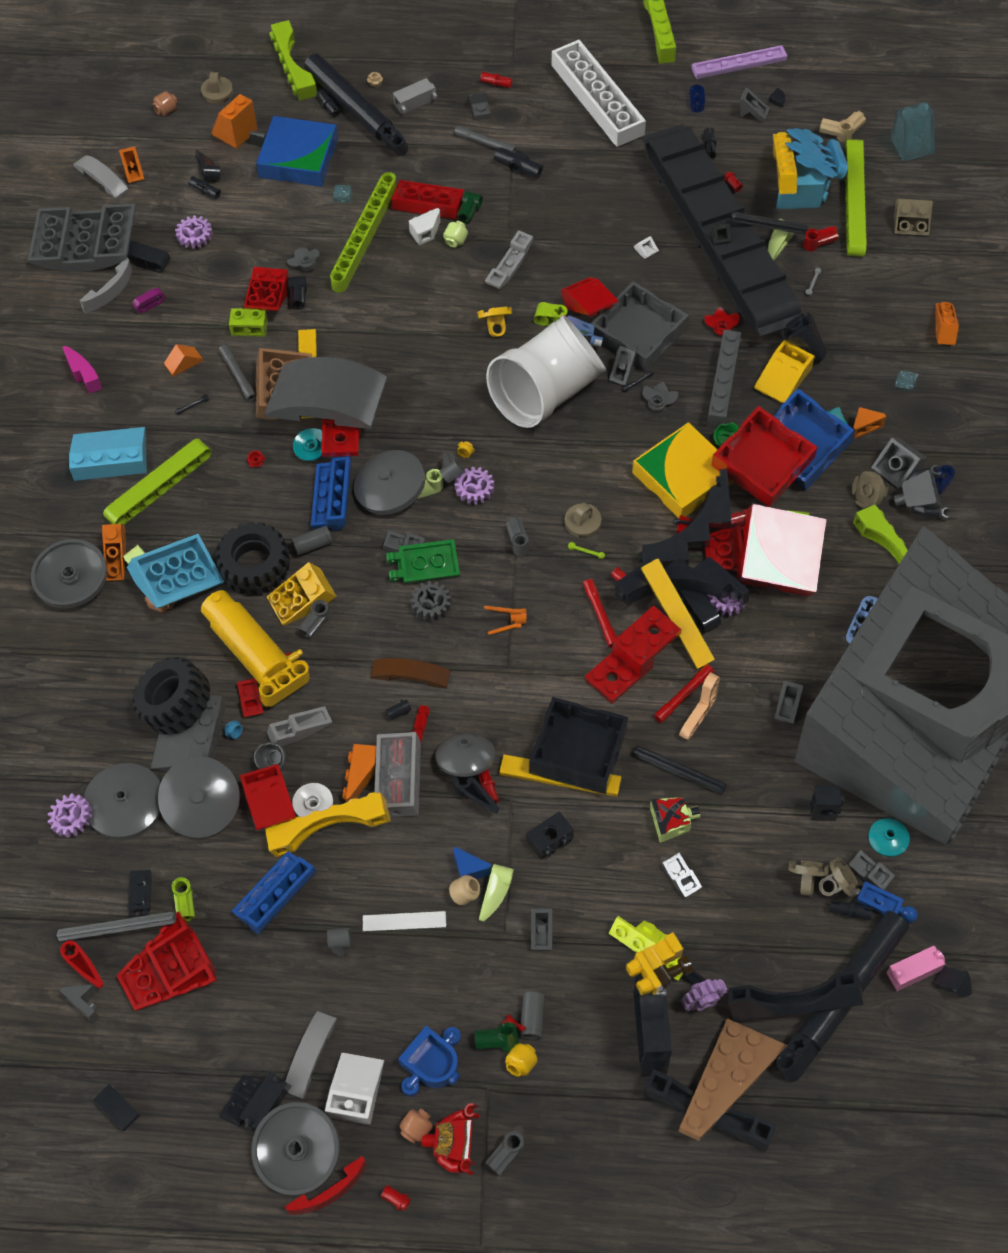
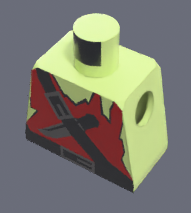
[650,798,700,842]

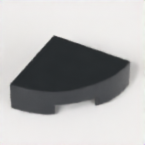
[769,87,785,108]

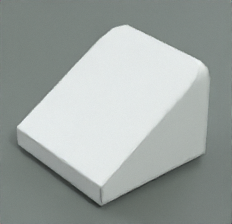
[634,236,659,259]

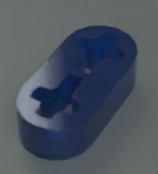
[689,85,705,113]
[935,465,955,495]

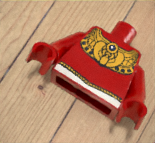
[421,1103,480,1176]

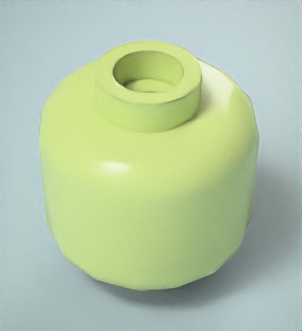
[443,221,468,248]

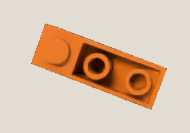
[935,302,959,345]
[102,524,126,581]
[343,744,376,803]

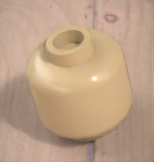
[449,875,480,906]

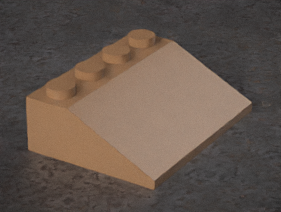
[256,348,312,420]

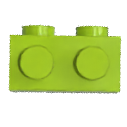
[229,308,268,337]

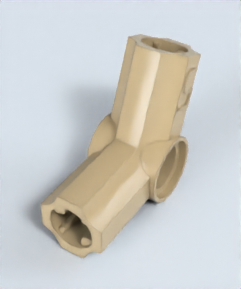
[819,111,866,142]

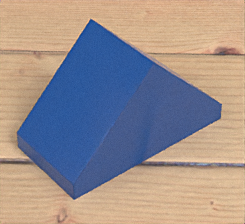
[453,847,492,879]

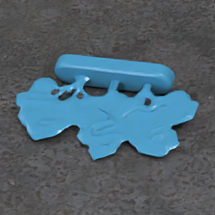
[785,128,848,180]

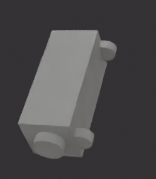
[393,78,437,114]

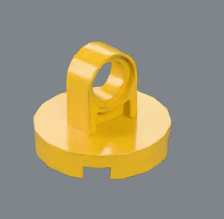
[477,307,512,337]

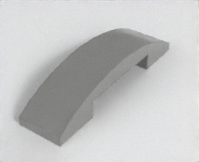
[73,155,129,200]
[485,230,533,289]
[79,258,132,313]
[286,1011,337,1099]

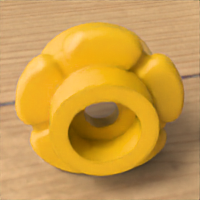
[457,441,474,458]

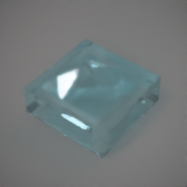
[333,185,352,202]
[895,371,917,389]

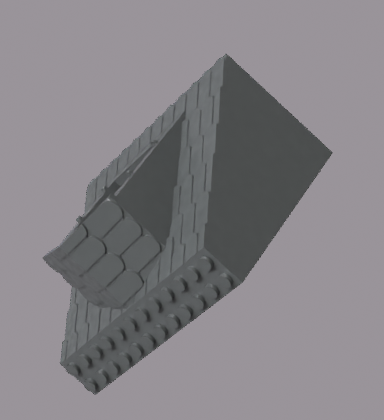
[794,526,1008,845]

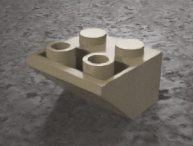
[894,198,933,236]

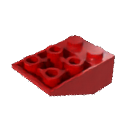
[244,267,289,311]
[561,277,618,316]
[239,764,296,830]

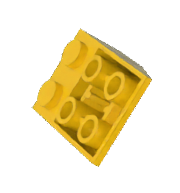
[754,340,815,404]
[267,562,337,626]

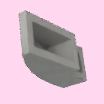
[267,706,332,746]

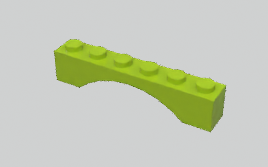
[643,0,676,64]
[269,20,317,101]
[853,505,908,564]

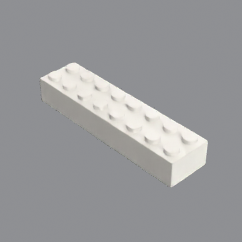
[552,40,646,147]

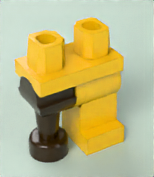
[626,932,693,995]

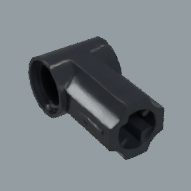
[288,276,307,310]

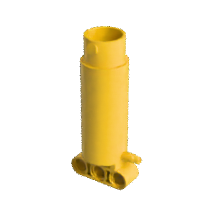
[201,590,310,706]

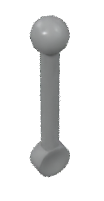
[805,268,821,297]

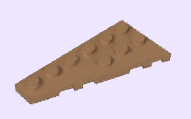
[679,1018,787,1141]

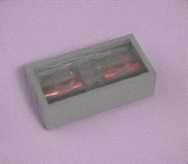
[375,732,421,817]

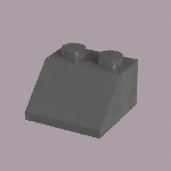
[871,437,928,489]

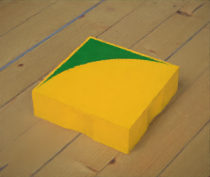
[632,422,734,518]

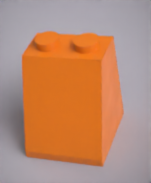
[212,94,258,149]

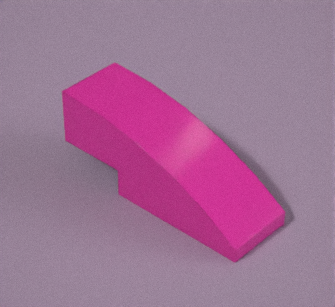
[62,346,102,394]

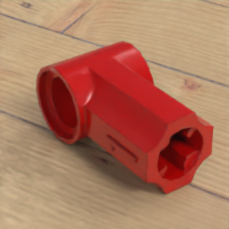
[803,226,838,252]

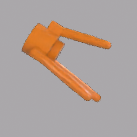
[484,606,527,635]

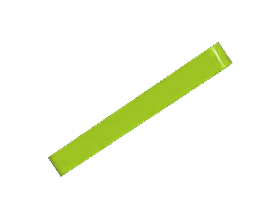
[845,139,866,257]
[330,172,397,293]

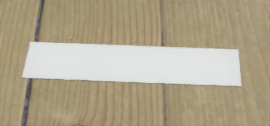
[363,911,446,931]

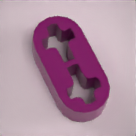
[133,288,165,313]

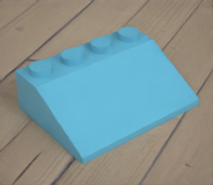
[69,427,147,481]
[127,534,224,609]

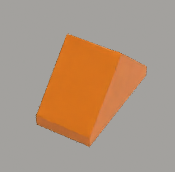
[119,146,144,183]
[164,344,203,377]
[853,407,886,439]

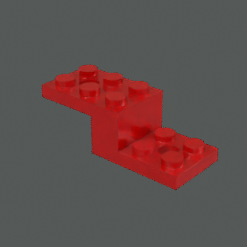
[321,419,362,457]
[585,606,682,704]

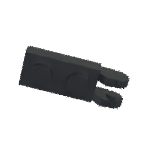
[128,870,152,918]

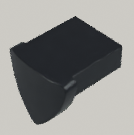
[935,966,972,997]

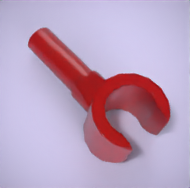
[500,1014,525,1031]

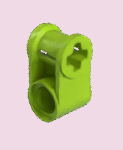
[534,302,567,326]

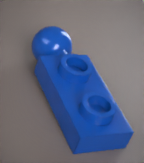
[856,881,918,923]

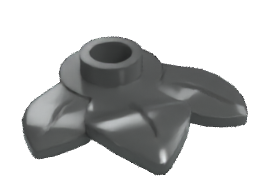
[287,247,320,271]
[642,382,678,411]

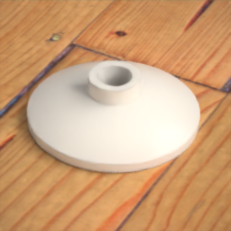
[292,783,333,817]

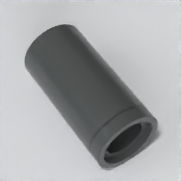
[291,526,333,556]
[520,992,544,1040]

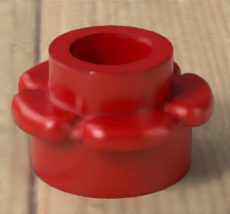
[247,450,265,467]

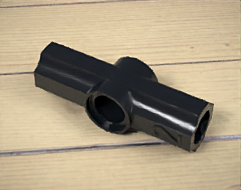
[494,147,543,179]

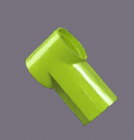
[172,877,195,921]

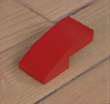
[237,678,264,718]

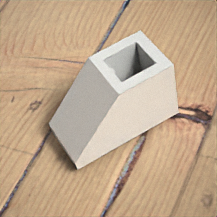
[409,208,441,245]

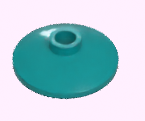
[293,428,322,461]
[868,818,910,857]

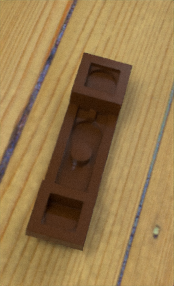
[371,658,450,689]

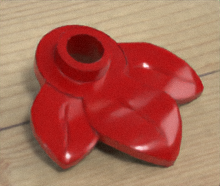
[705,308,739,336]

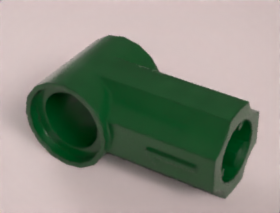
[457,191,483,224]
[475,1022,520,1052]

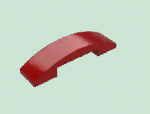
[285,1156,366,1215]

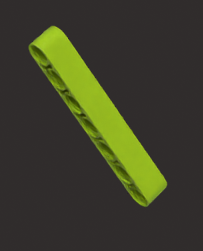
[103,438,212,525]

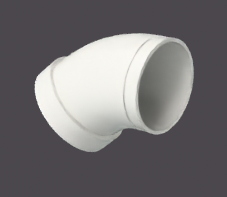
[486,315,606,428]

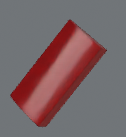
[392,180,464,219]

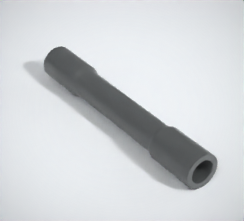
[454,125,517,153]
[219,345,256,402]

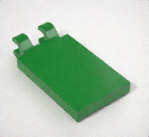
[386,539,460,584]

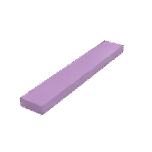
[691,45,787,79]

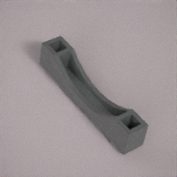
[707,330,741,429]

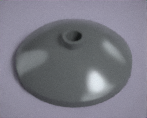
[435,733,495,777]

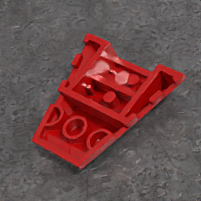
[705,508,776,571]
[116,911,217,1011]

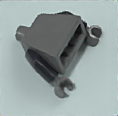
[894,465,951,521]

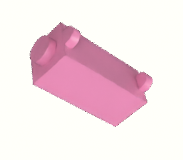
[886,946,945,991]

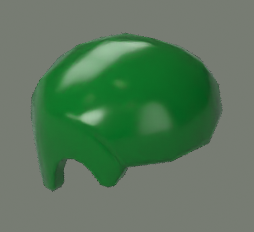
[713,422,740,448]

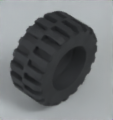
[216,522,290,596]
[132,657,210,735]

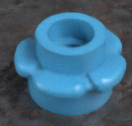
[224,720,243,739]

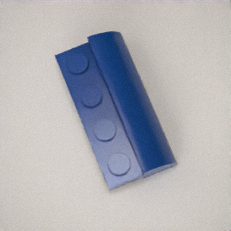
[311,456,351,531]
[232,851,316,934]

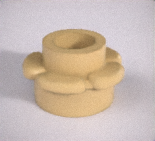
[367,72,383,87]

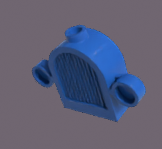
[398,1026,461,1097]

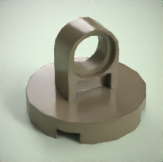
[201,72,233,104]
[852,471,889,508]
[565,502,602,538]
[819,857,860,897]
[788,860,830,896]

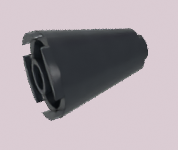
[781,313,827,362]

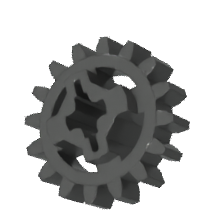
[410,581,452,621]

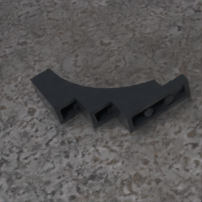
[639,469,731,568]
[615,556,749,606]

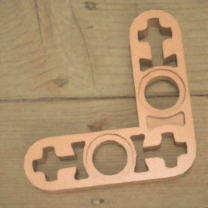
[679,672,720,740]

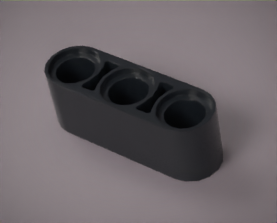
[127,240,171,273]
[676,590,721,633]

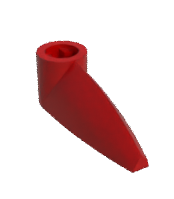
[60,941,104,989]

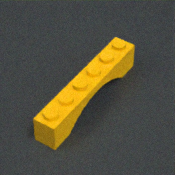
[773,132,797,194]
[265,792,391,857]

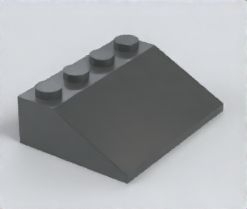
[150,695,226,772]

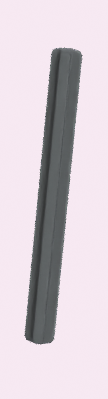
[57,911,177,942]

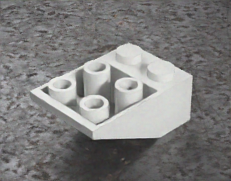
[325,1053,384,1125]

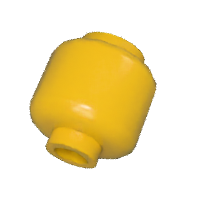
[505,1043,537,1077]

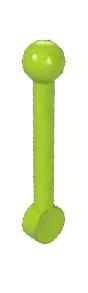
[568,542,605,559]

